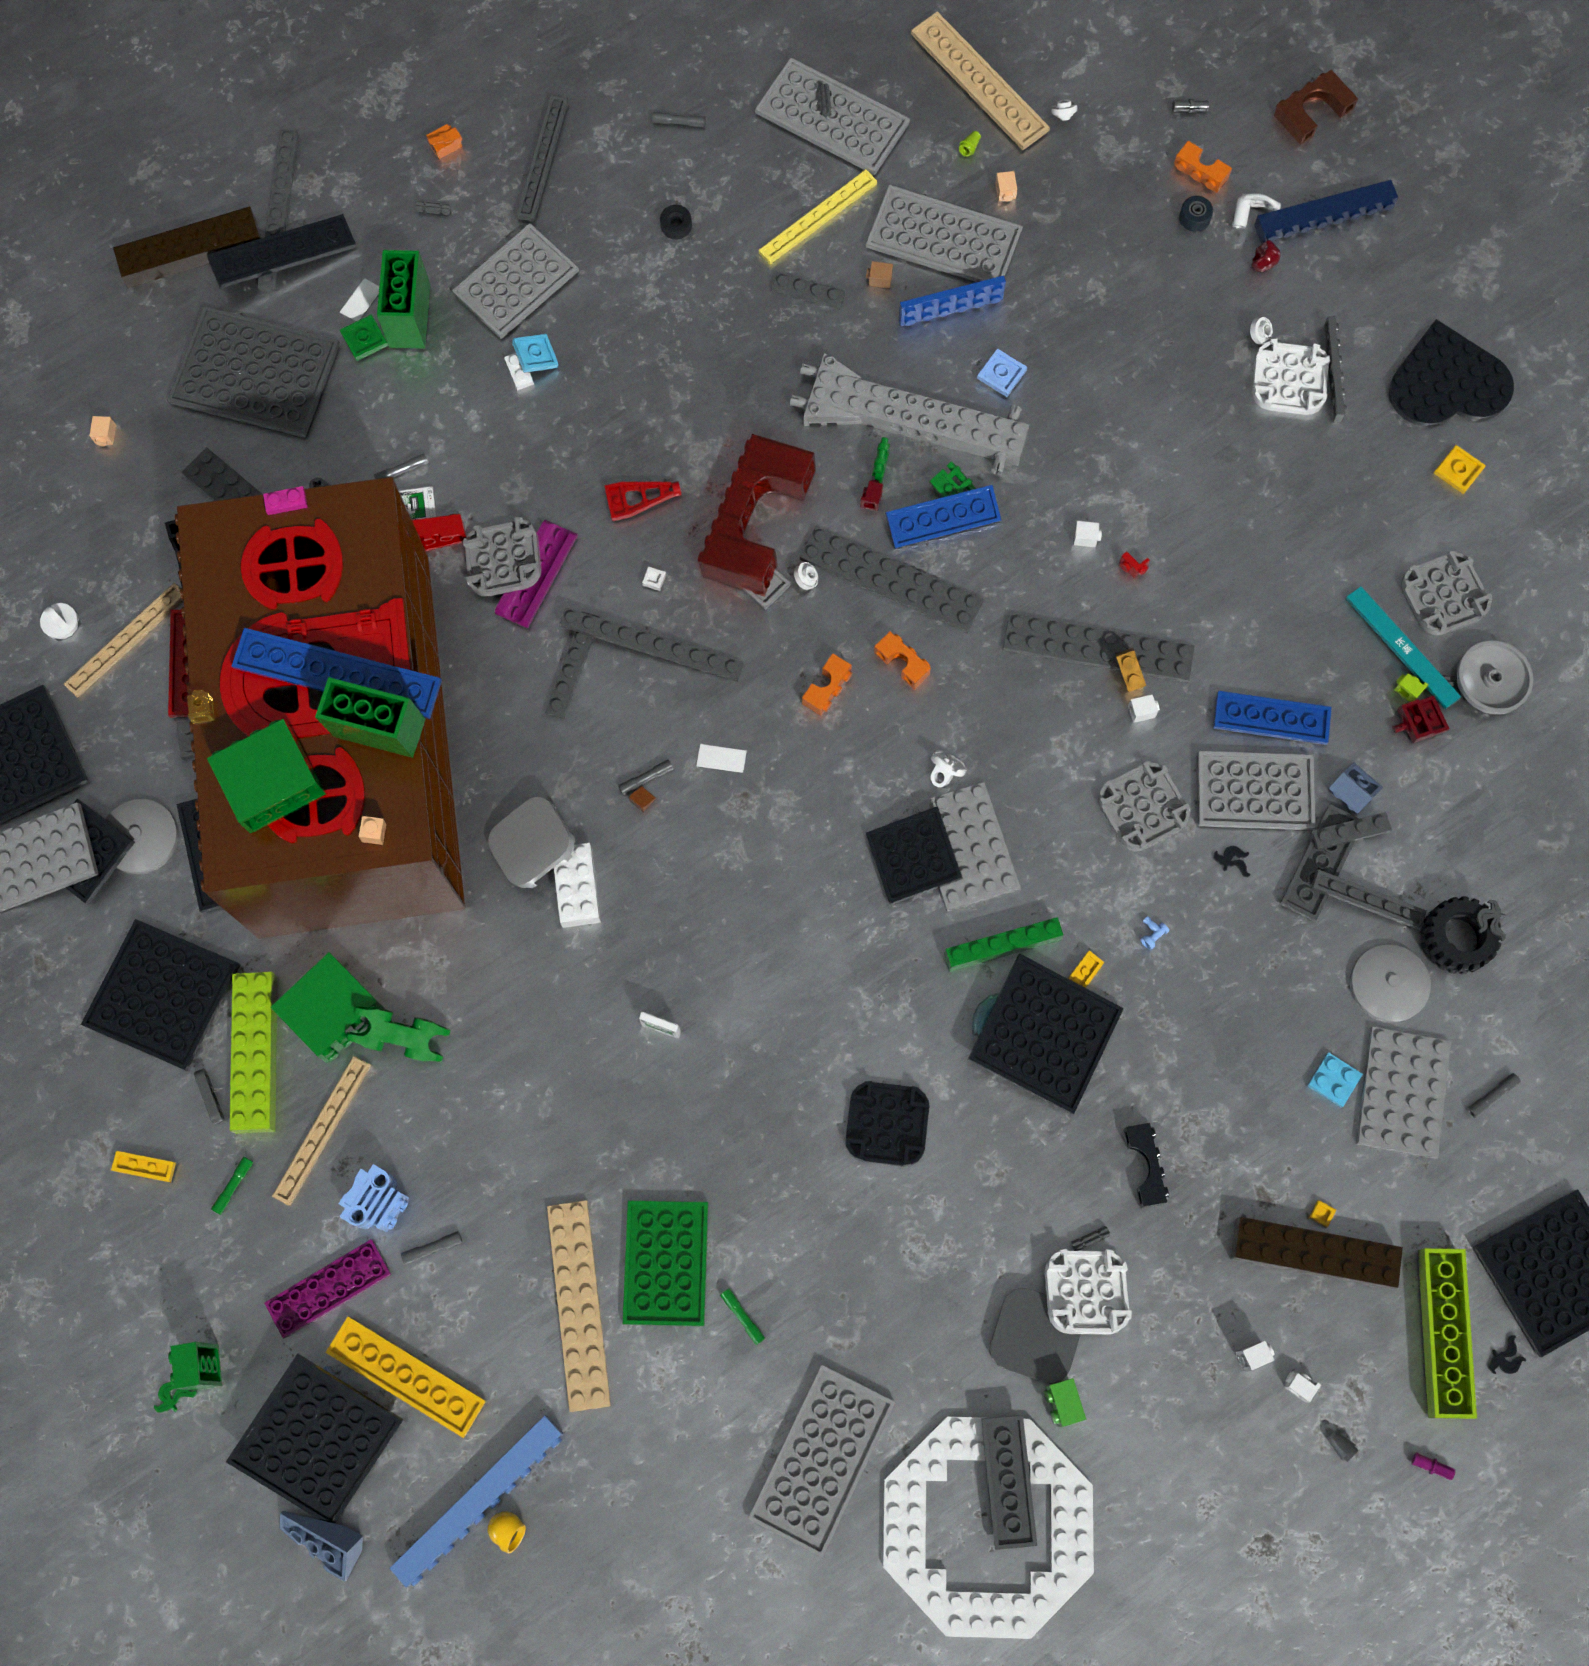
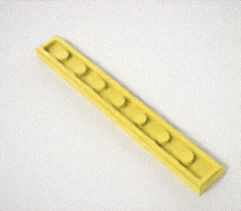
[759,169,877,265]

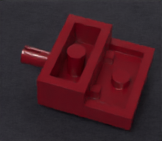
[1392,695,1450,744]

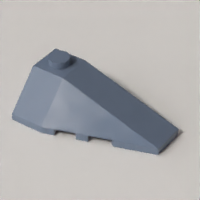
[279,1511,363,1582]

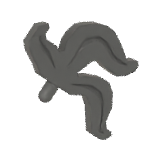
[1476,900,1506,941]

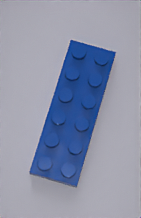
[899,275,1006,326]
[885,485,1002,549]
[1213,691,1332,745]

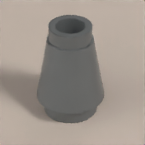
[1327,1430,1359,1462]

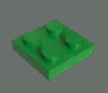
[340,314,388,361]

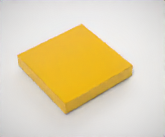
[1434,445,1486,494]

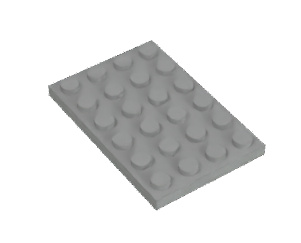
[452,223,579,339]
[1198,751,1316,830]
[912,782,1021,912]
[0,803,99,912]
[1356,1027,1451,1159]

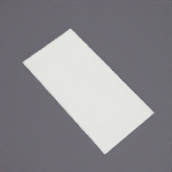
[340,278,379,321]
[696,744,747,773]

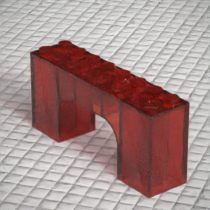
[698,434,816,597]

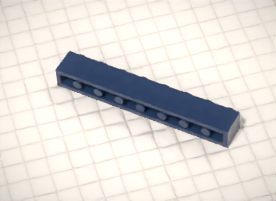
[1254,180,1399,243]

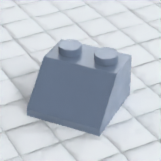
[1329,762,1383,814]

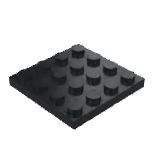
[65,799,135,905]
[866,806,963,905]

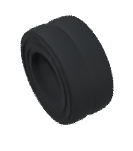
[660,205,692,240]

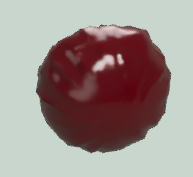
[1251,240,1281,272]

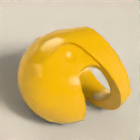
[487,1511,526,1554]

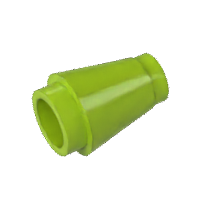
[959,131,981,157]

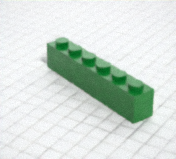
[944,917,1064,972]

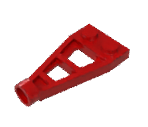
[604,481,682,521]

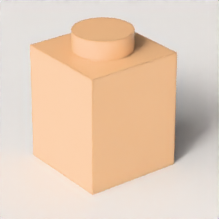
[995,171,1017,201]
[90,416,116,446]
[359,816,386,845]

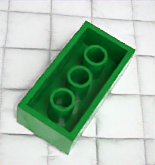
[168,1342,222,1390]

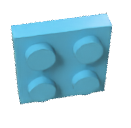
[512,334,559,373]
[1307,1052,1363,1108]

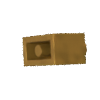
[1115,648,1146,692]

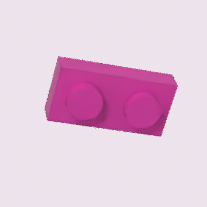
[263,486,308,515]

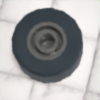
[1179,196,1213,232]

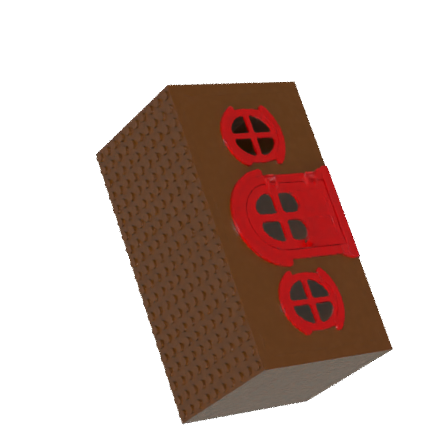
[175,477,466,939]

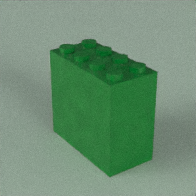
[377,250,430,349]
[315,677,426,758]
[207,719,326,834]
[270,952,384,1063]

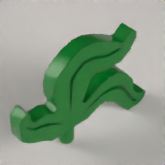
[154,1382,197,1413]

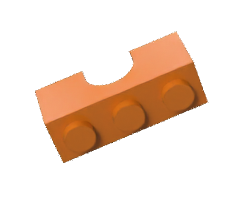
[1174,141,1232,193]
[874,631,931,690]
[802,654,853,716]

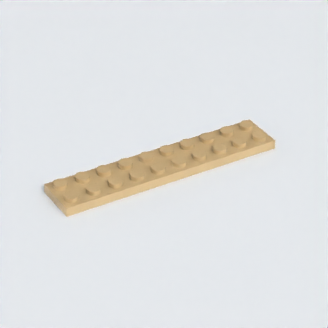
[911,11,1050,150]
[547,1200,611,1412]

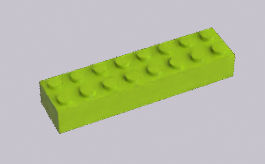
[230,972,277,1134]
[1418,1248,1477,1419]

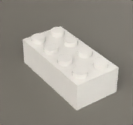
[554,843,601,928]

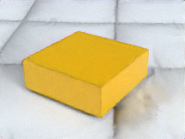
[1308,1200,1336,1228]

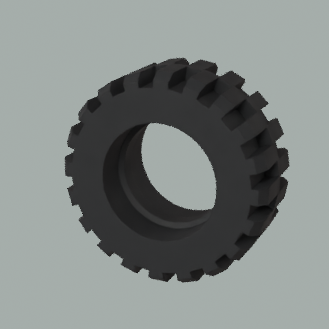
[1421,896,1501,974]

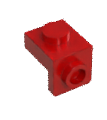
[1119,552,1150,578]

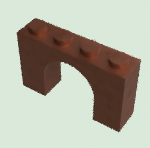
[1274,69,1358,145]

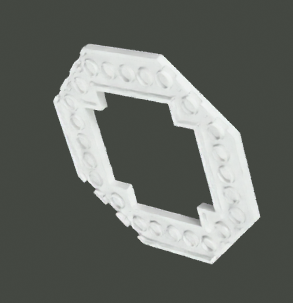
[883,1417,1094,1639]

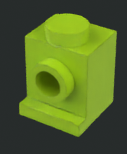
[1394,673,1429,702]

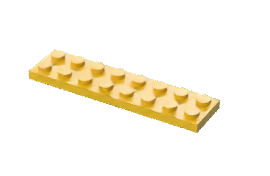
[325,1316,486,1438]

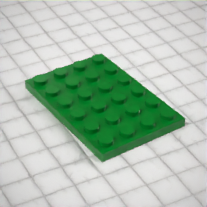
[623,1201,708,1326]

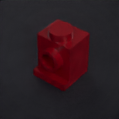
[860,480,883,511]

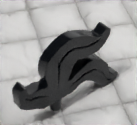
[1213,846,1251,877]
[1488,1335,1526,1374]

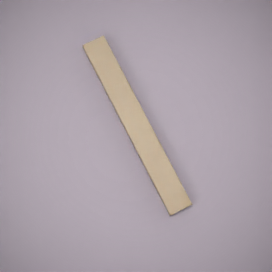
[64,582,184,698]
[272,1055,372,1206]

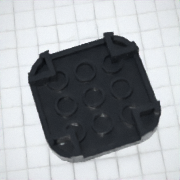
[846,1081,930,1167]

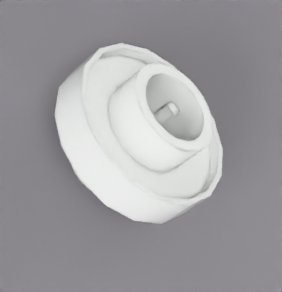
[1051,99,1078,121]
[1250,317,1273,345]
[794,562,818,590]

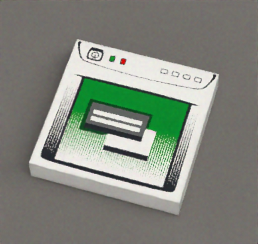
[400,486,437,520]
[639,1012,681,1039]

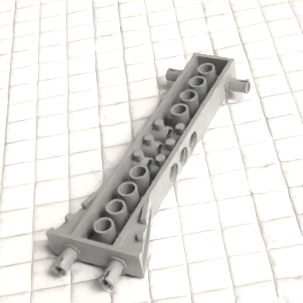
[790,353,1030,475]

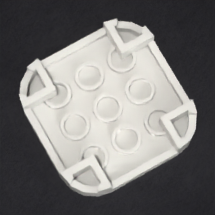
[1252,339,1331,415]
[1045,1249,1132,1334]

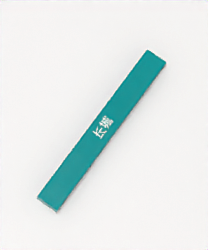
[1346,586,1461,710]

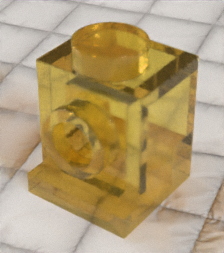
[187,690,215,724]

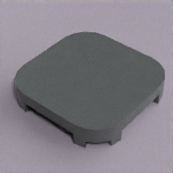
[990,1288,1081,1384]

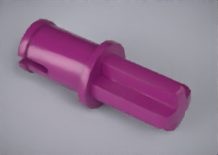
[1411,1452,1455,1480]

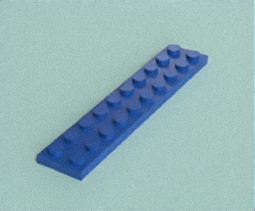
[232,628,442,719]

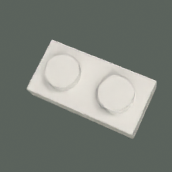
[504,353,534,390]

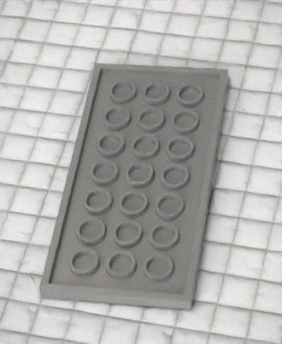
[755,58,910,175]
[866,185,1023,282]
[748,1365,896,1558]

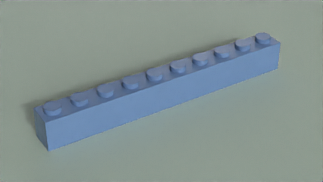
[389,1416,563,1587]

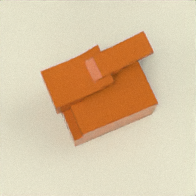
[426,124,462,159]

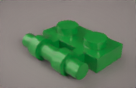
[872,437,890,483]
[929,461,976,497]

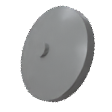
[1456,641,1533,715]
[106,799,179,874]
[1350,944,1431,1023]

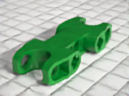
[346,1006,451,1062]

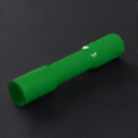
[211,1156,254,1215]
[720,1288,766,1345]

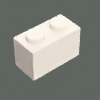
[1235,1341,1274,1371]

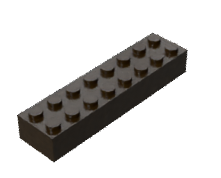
[113,206,262,288]
[1231,1217,1403,1289]

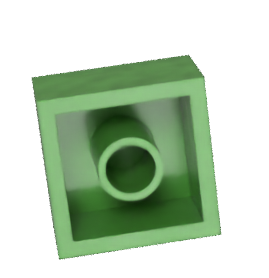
[1044,1378,1087,1427]

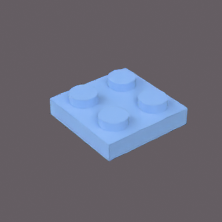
[977,349,1027,397]

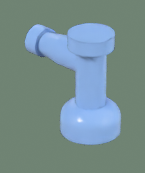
[1140,916,1169,951]

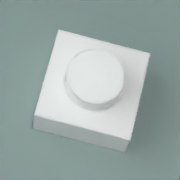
[642,566,666,591]

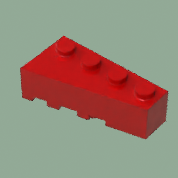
[413,514,467,551]

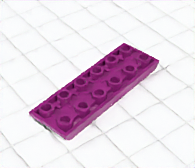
[495,520,578,629]
[264,1239,391,1339]

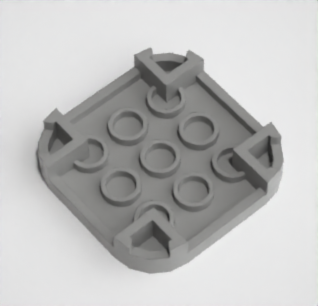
[463,517,541,596]
[1401,550,1493,636]
[1098,761,1191,851]
[488,796,576,889]

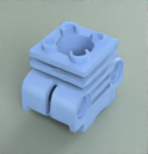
[339,1164,409,1232]

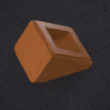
[628,786,656,813]

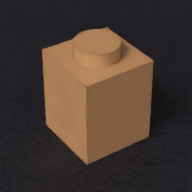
[866,261,893,289]

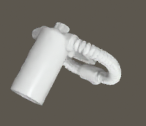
[1232,193,1281,229]

